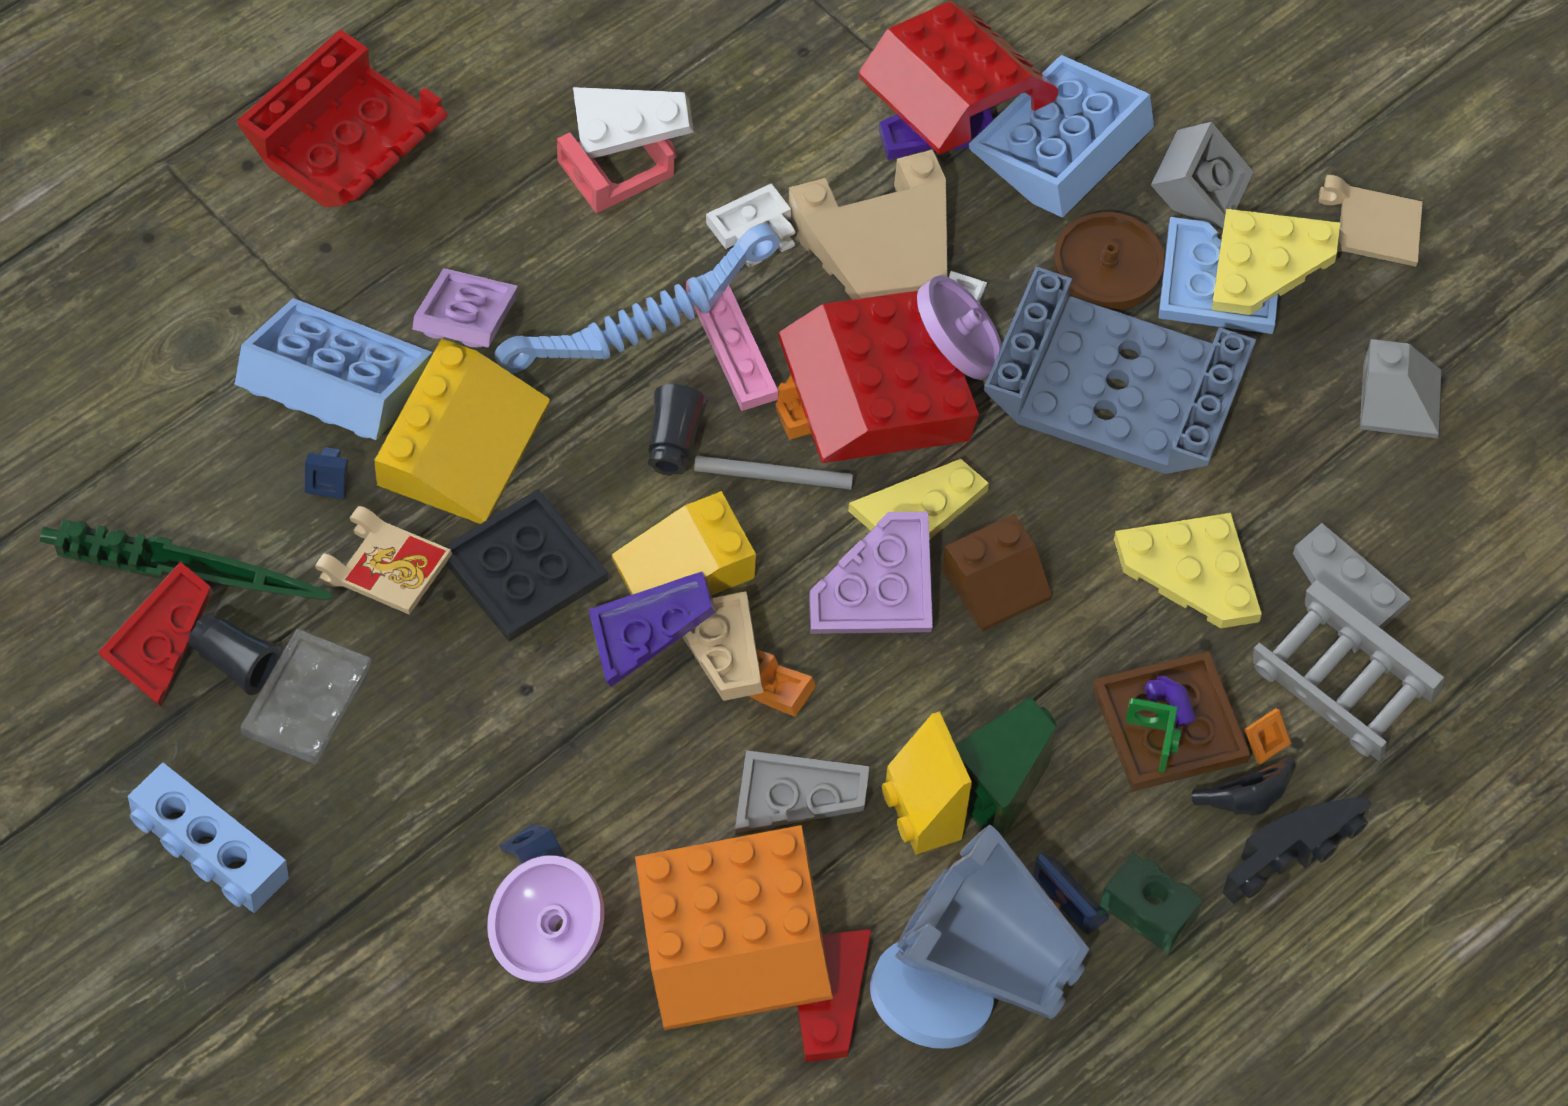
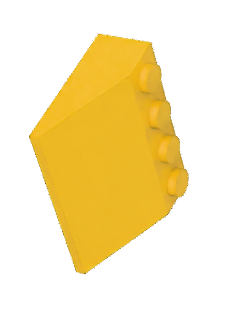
[375,338,550,524]

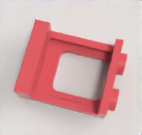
[557,132,677,214]

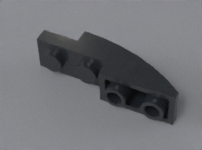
[1222,798,1371,904]

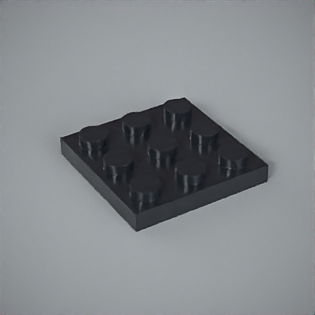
[443,489,608,642]

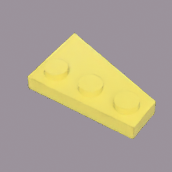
[848,459,989,540]

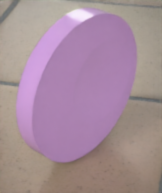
[917,276,1002,380]

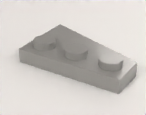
[1293,523,1411,653]
[735,750,869,834]

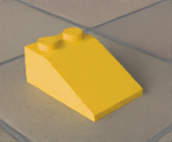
[612,491,756,595]
[882,711,972,855]

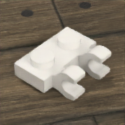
[706,184,795,268]

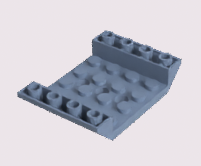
[984,267,1256,474]

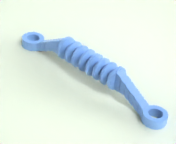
[494,224,780,374]

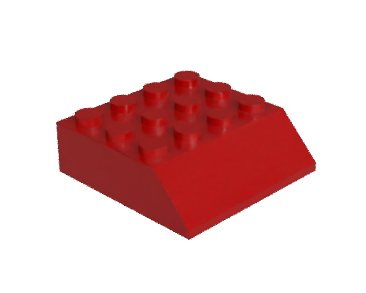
[778,291,979,463]

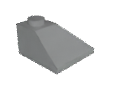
[1360,339,1441,438]

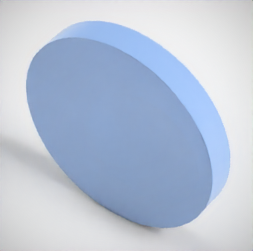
[870,942,994,1049]

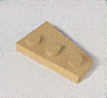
[682,591,764,701]

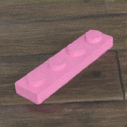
[686,281,778,411]

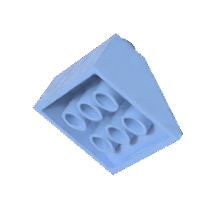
[969,55,1154,218]
[235,298,433,440]

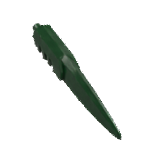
[40,519,334,600]

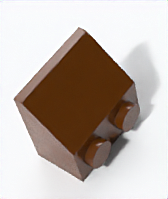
[942,514,1052,632]

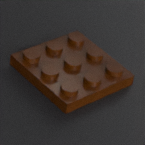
[1092,651,1250,792]

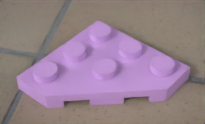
[809,512,933,634]

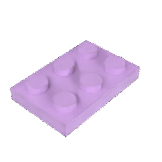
[412,268,518,347]

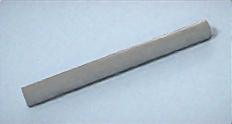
[694,456,853,490]

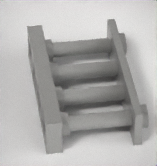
[1253,579,1444,762]

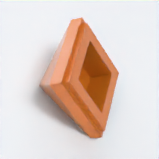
[1245,708,1292,764]

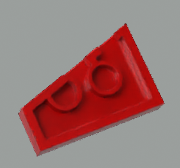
[98,562,213,707]
[796,929,871,1062]

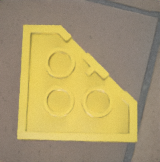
[1212,209,1340,315]
[1114,513,1261,628]

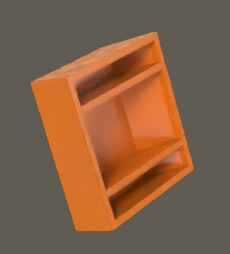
[635,825,833,1030]

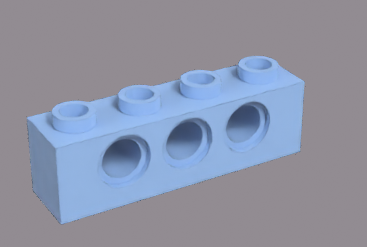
[128,763,289,913]

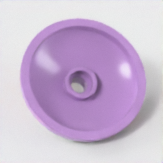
[488,856,604,983]

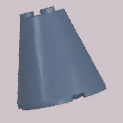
[896,825,1089,1019]

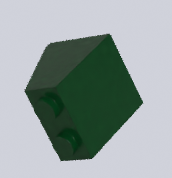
[955,697,1056,839]

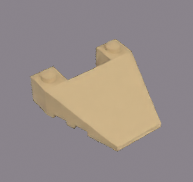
[788,150,947,300]

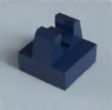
[305,447,348,499]

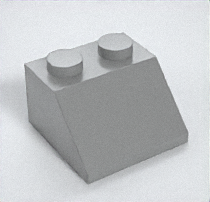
[1151,122,1254,228]

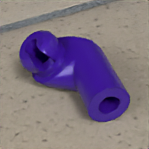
[1145,676,1196,727]

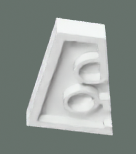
[573,87,694,159]

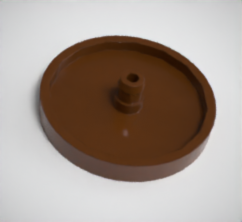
[1053,212,1165,311]

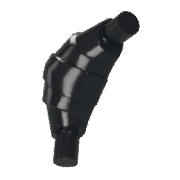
[1192,757,1296,815]

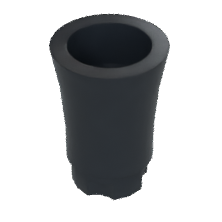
[648,384,708,476]
[188,614,283,695]

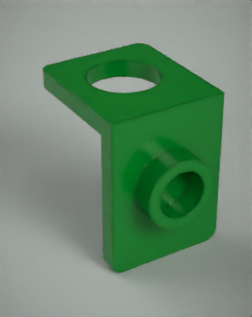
[1125,698,1181,773]

